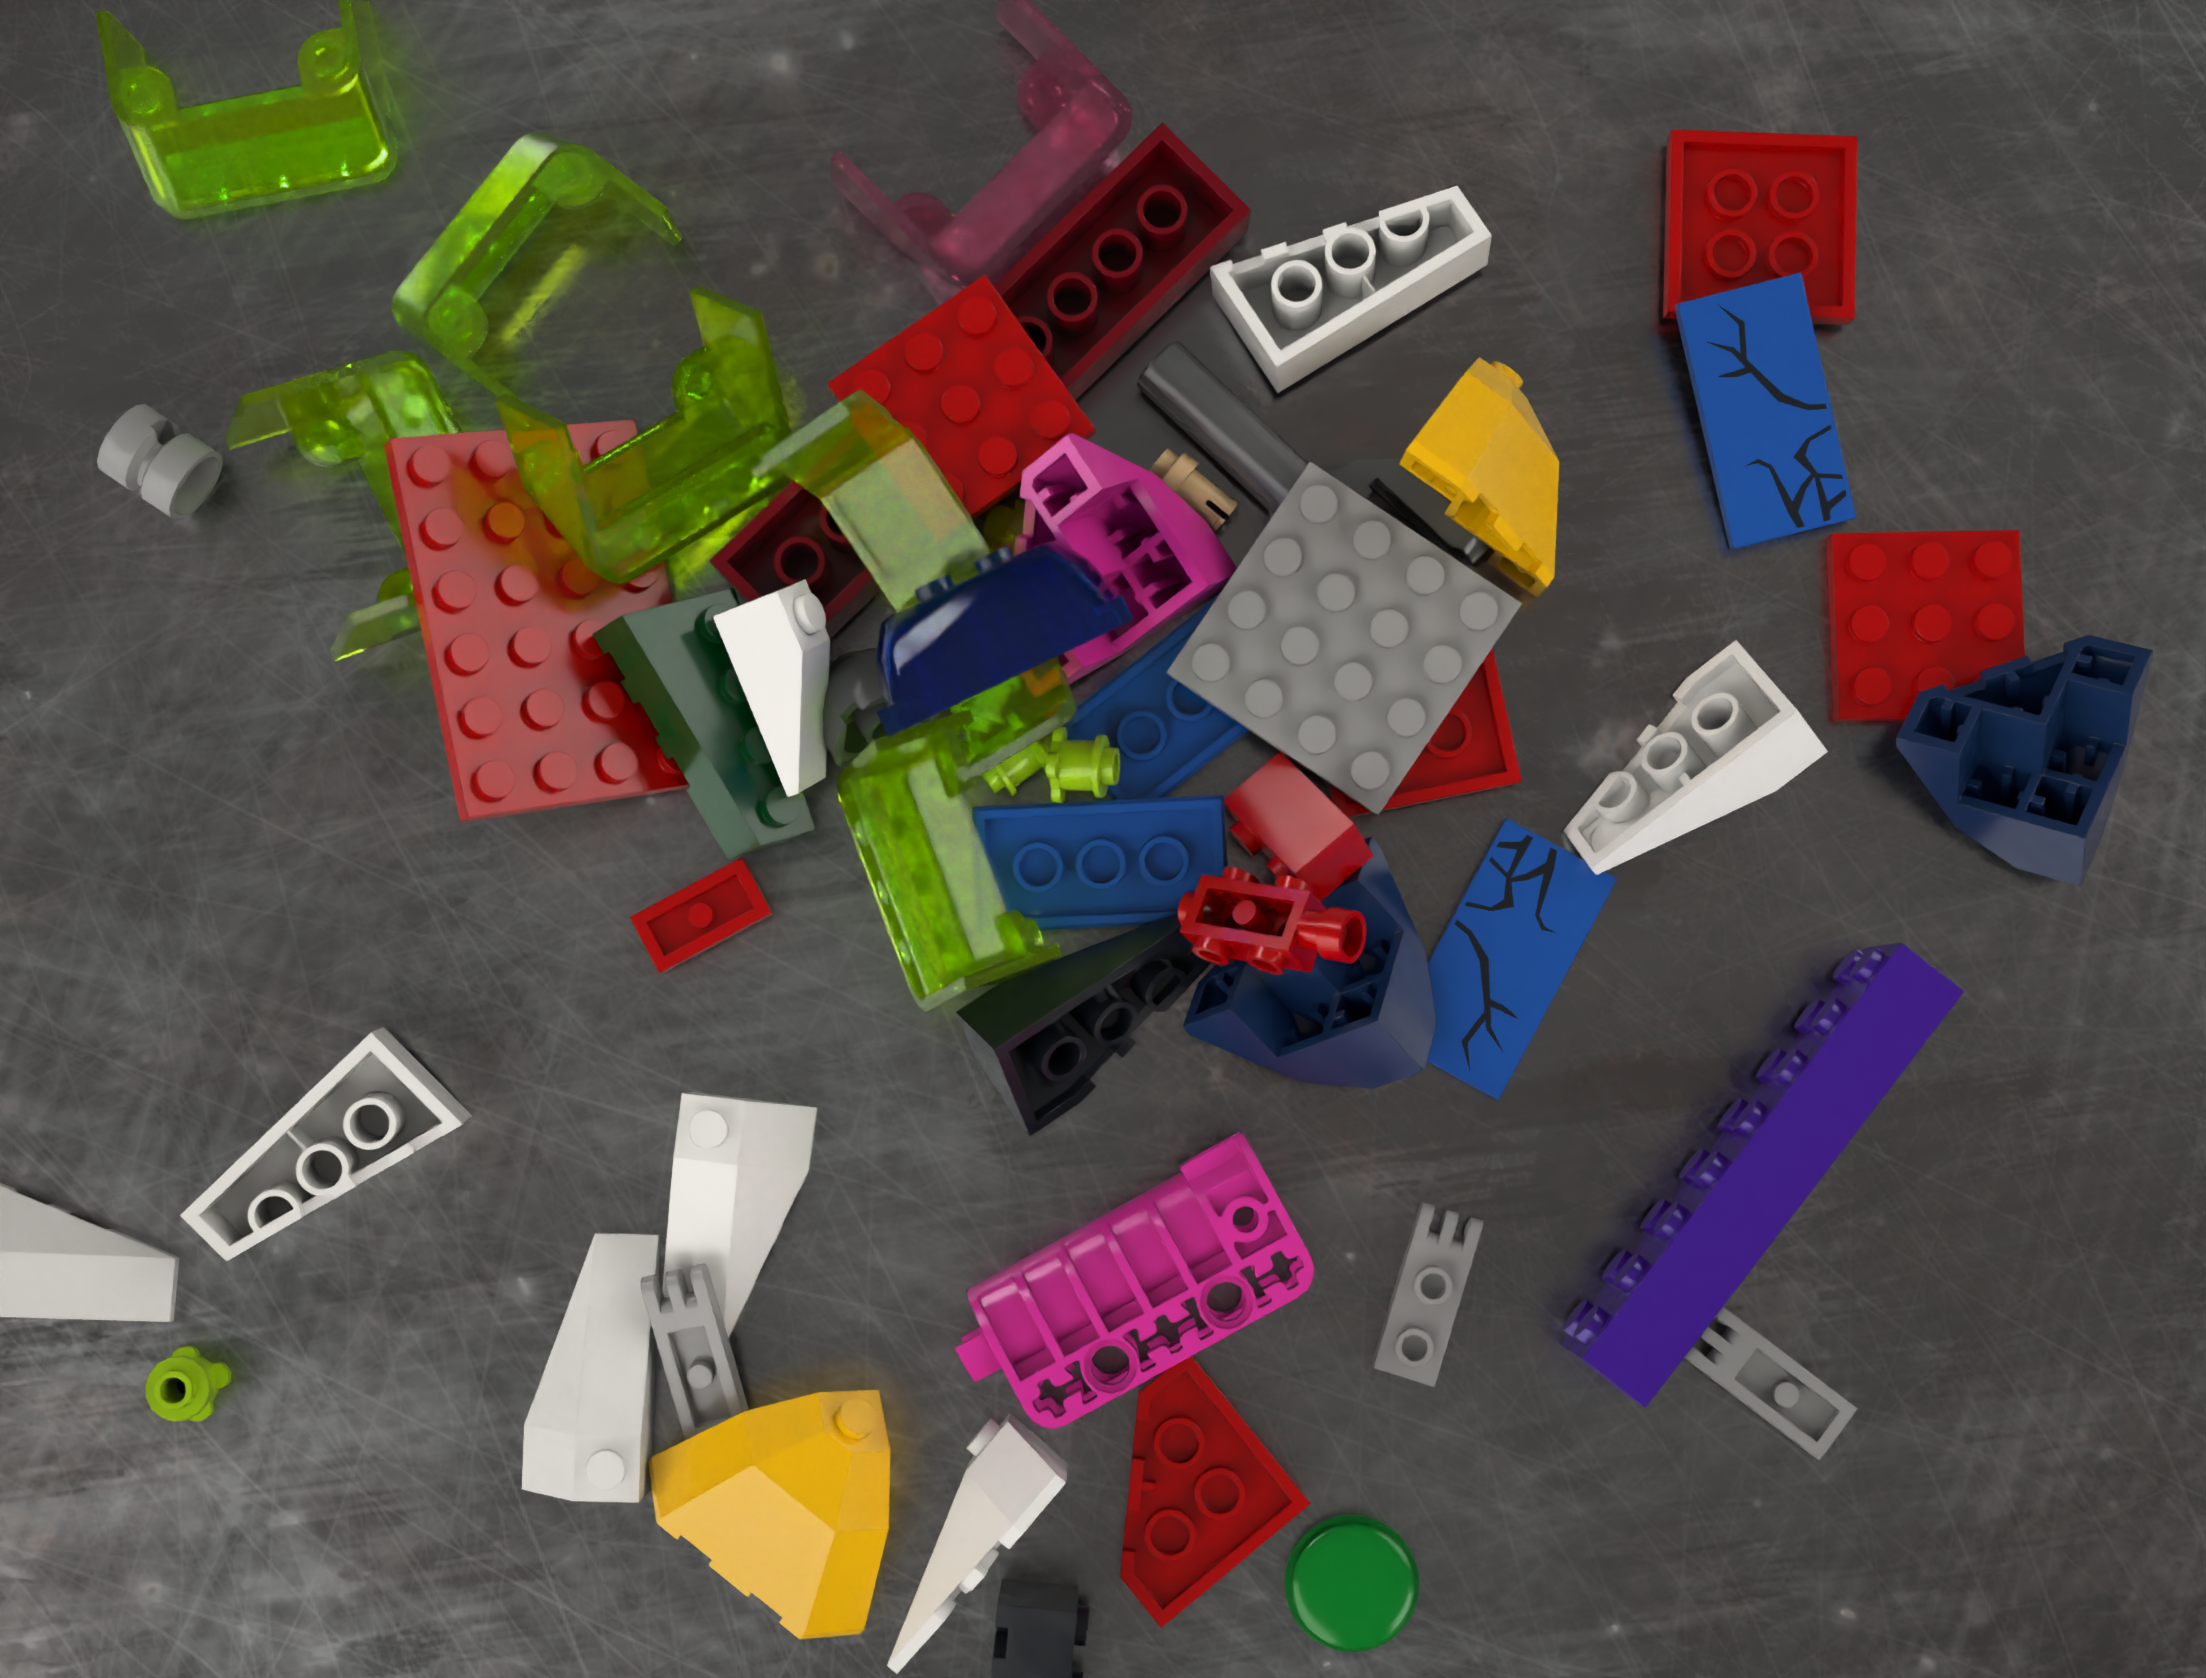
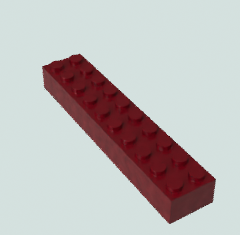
[709,122,1251,639]

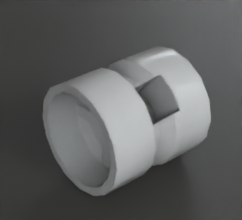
[97,404,223,520]

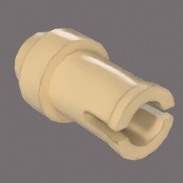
[1149,448,1240,533]

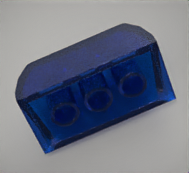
[875,540,1134,737]

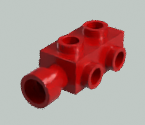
[1178,867,1367,975]

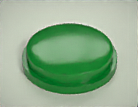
[1284,1513,1419,1652]

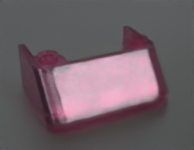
[831,0,1132,287]

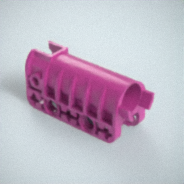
[955,1131,1314,1429]

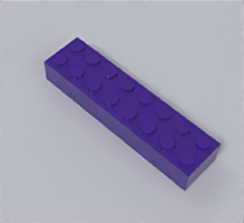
[1560,942,1964,1408]

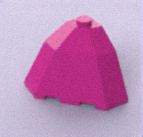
[1004,433,1237,700]

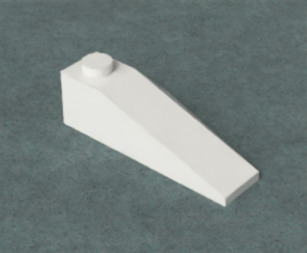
[1563,640,1828,875]
[662,1092,818,1338]
[0,1183,180,1322]
[522,1233,660,1503]
[887,1413,1068,1674]

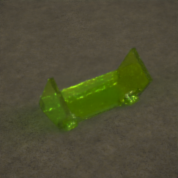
[95,0,398,219]
[392,132,682,428]
[495,285,797,584]
[225,350,463,661]
[836,709,1062,1012]

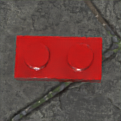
[630,857,774,974]

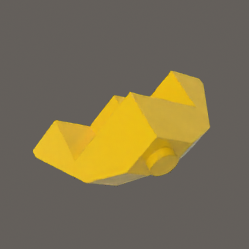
[1399,357,1559,598]
[648,1390,891,1639]

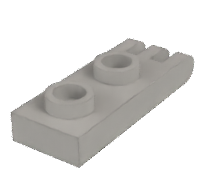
[1371,1202,1483,1387]
[641,1263,749,1440]
[1684,1306,1858,1460]

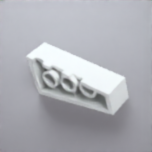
[1210,186,1492,393]
[180,1027,472,1262]

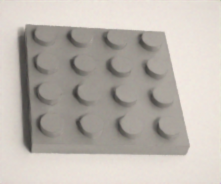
[1166,462,1522,816]

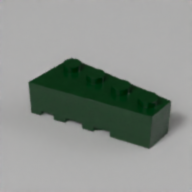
[592,588,816,860]

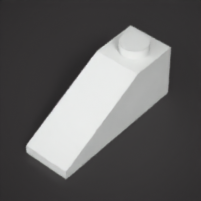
[713,579,830,797]

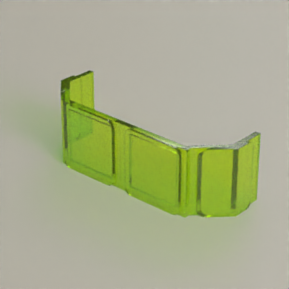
[751,389,1077,782]

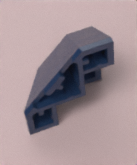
[1896,635,2153,886]
[1182,836,1437,1089]

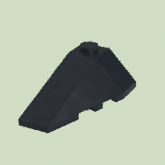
[956,913,1212,1136]

